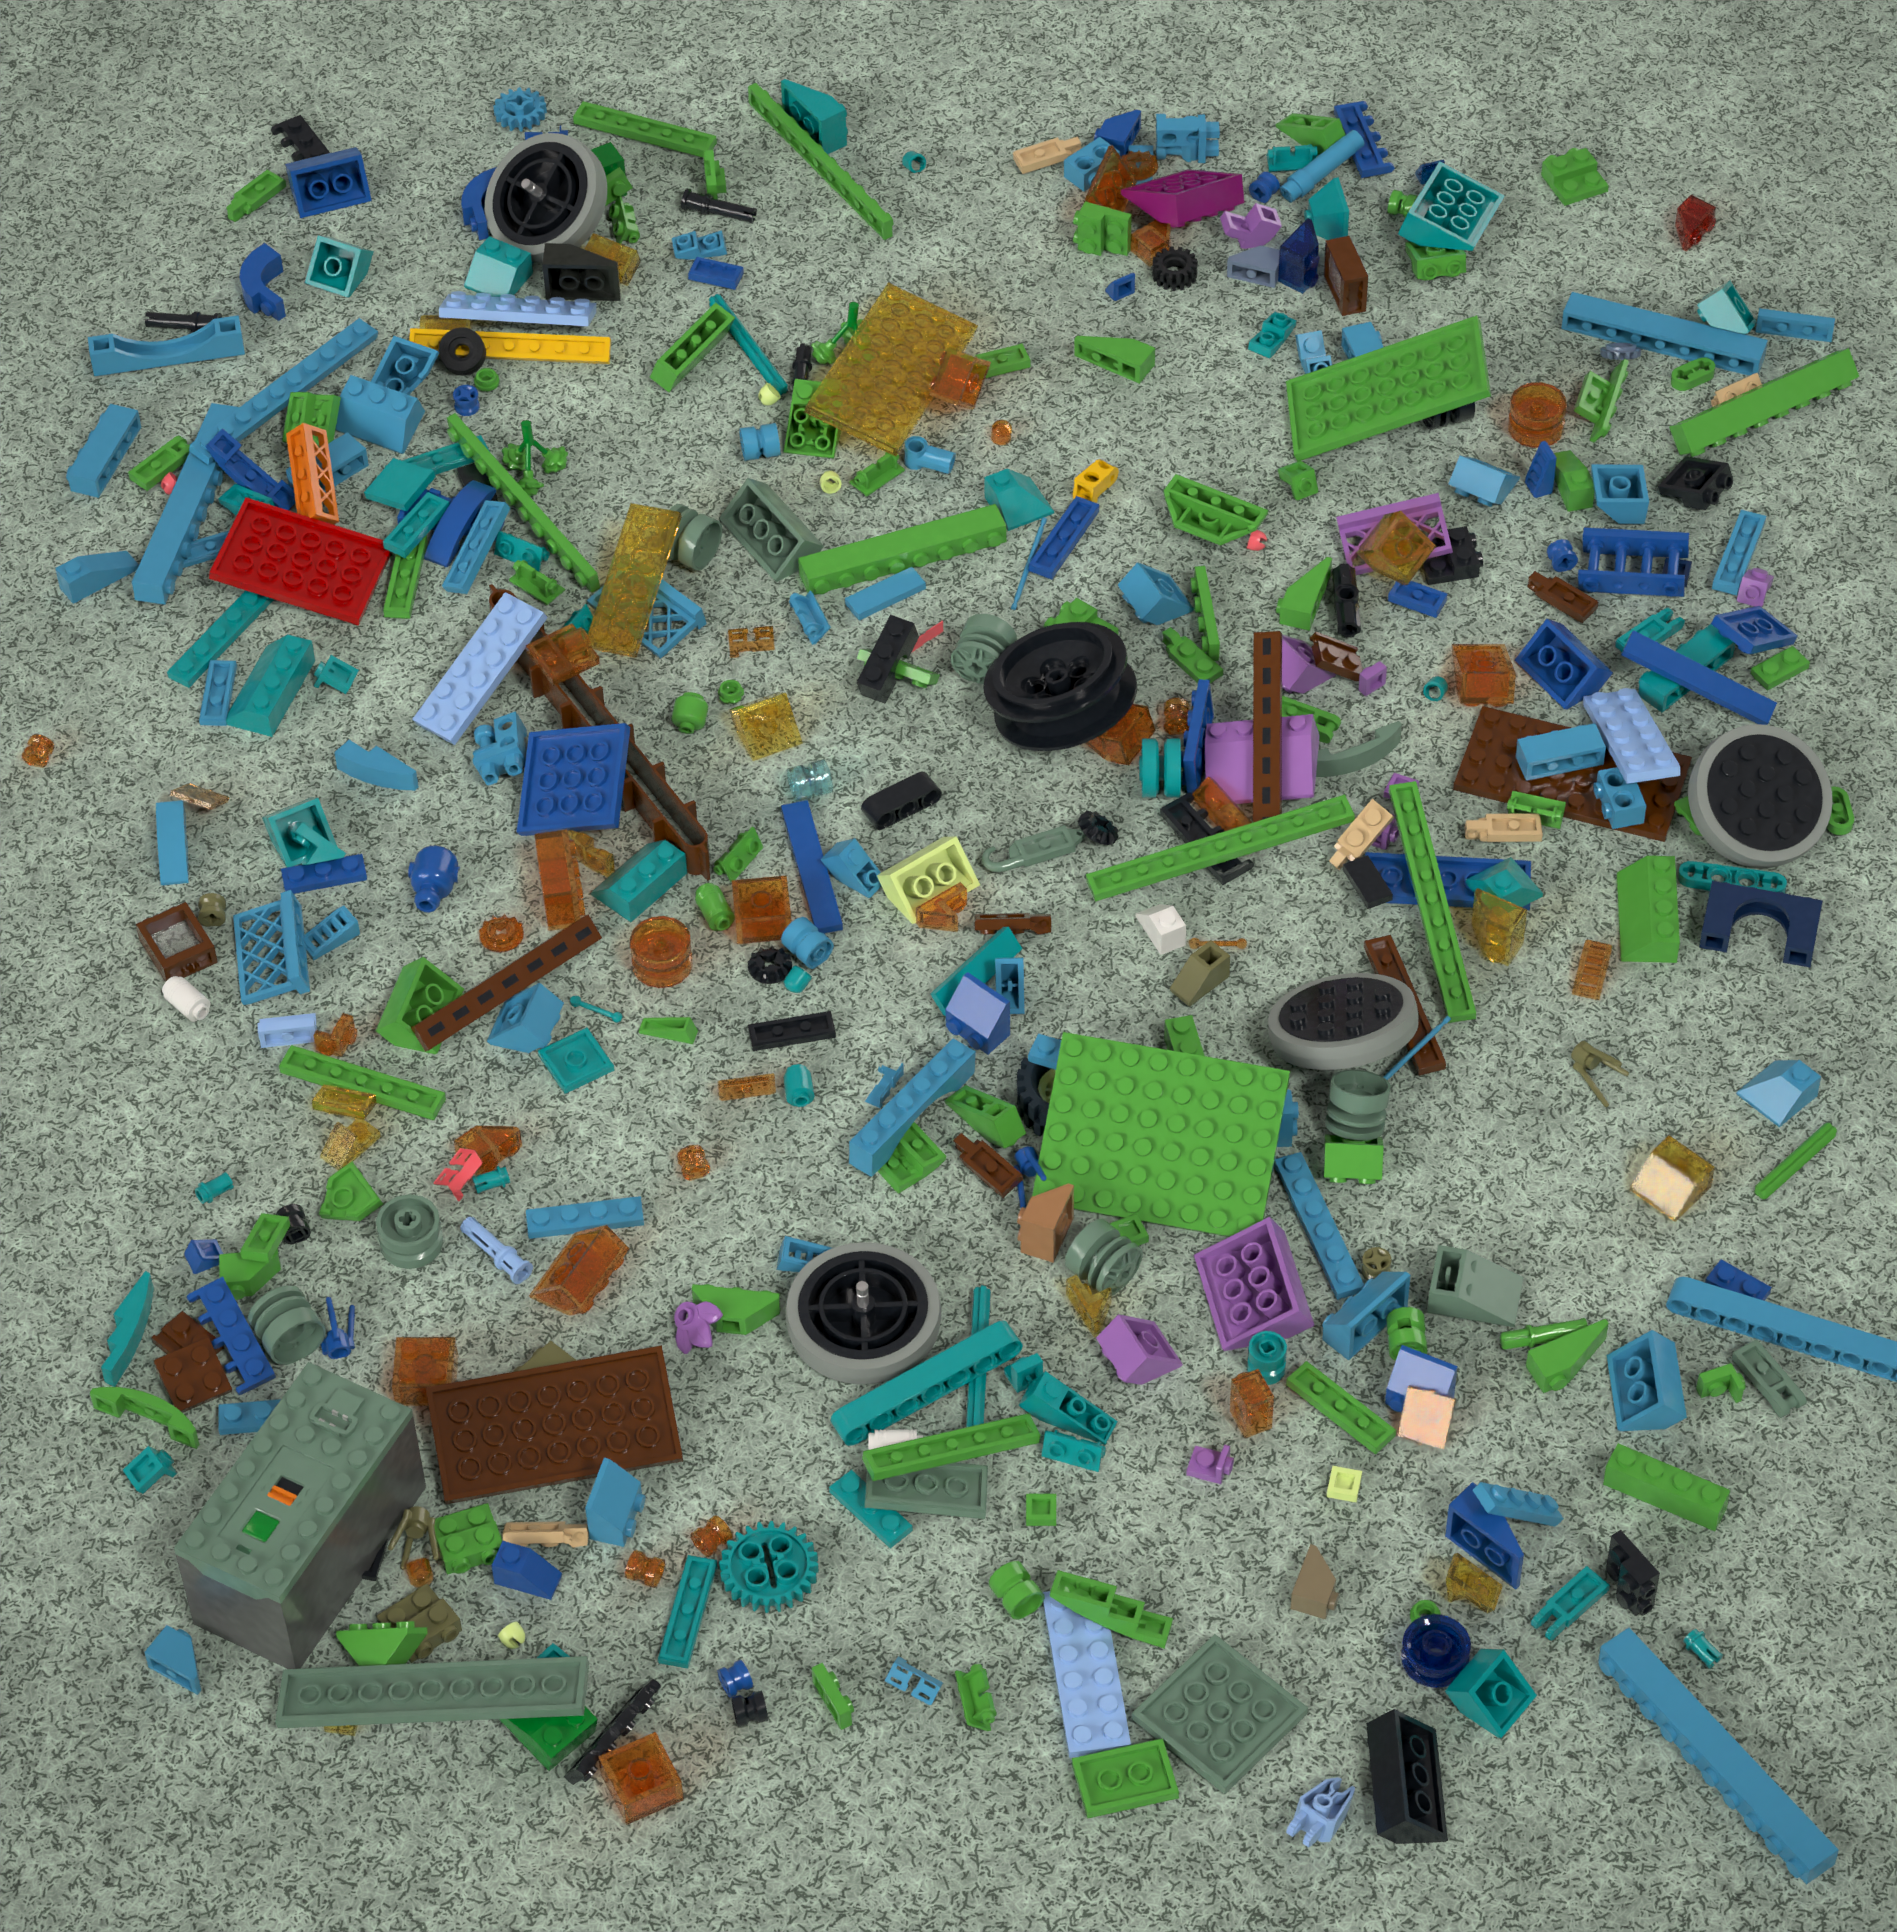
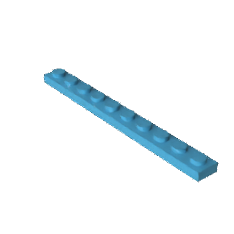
[189,318,378,465]

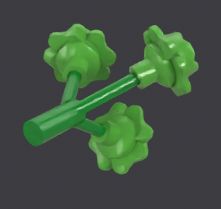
[811,302,880,370]
[502,420,568,496]

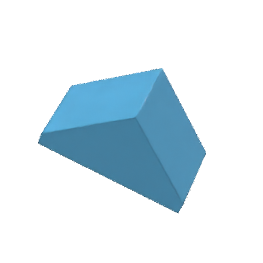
[995,957,1025,1014]

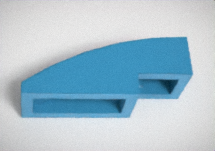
[334,740,419,791]
[156,800,189,886]

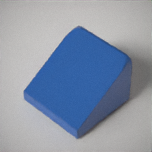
[1105,273,1135,301]
[184,1239,223,1274]

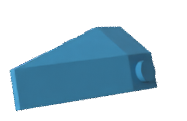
[371,336,439,395]

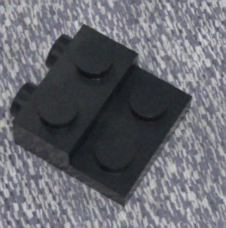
[1658,456,1733,510]
[1415,526,1483,585]
[1606,1530,1660,1616]

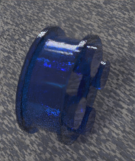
[1401,1614,1471,1688]

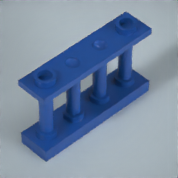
[1578,527,1689,597]

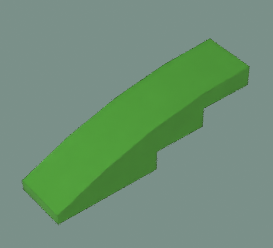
[1050,1570,1173,1649]

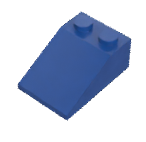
[1445,1482,1524,1590]

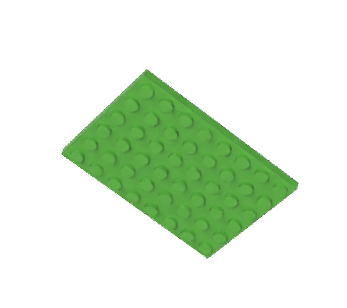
[1032,1032,1291,1237]

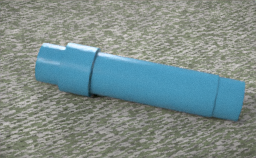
[1279,130,1365,203]

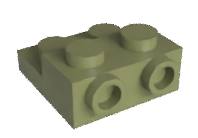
[376,1584,462,1663]

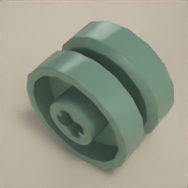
[376,1194,443,1269]

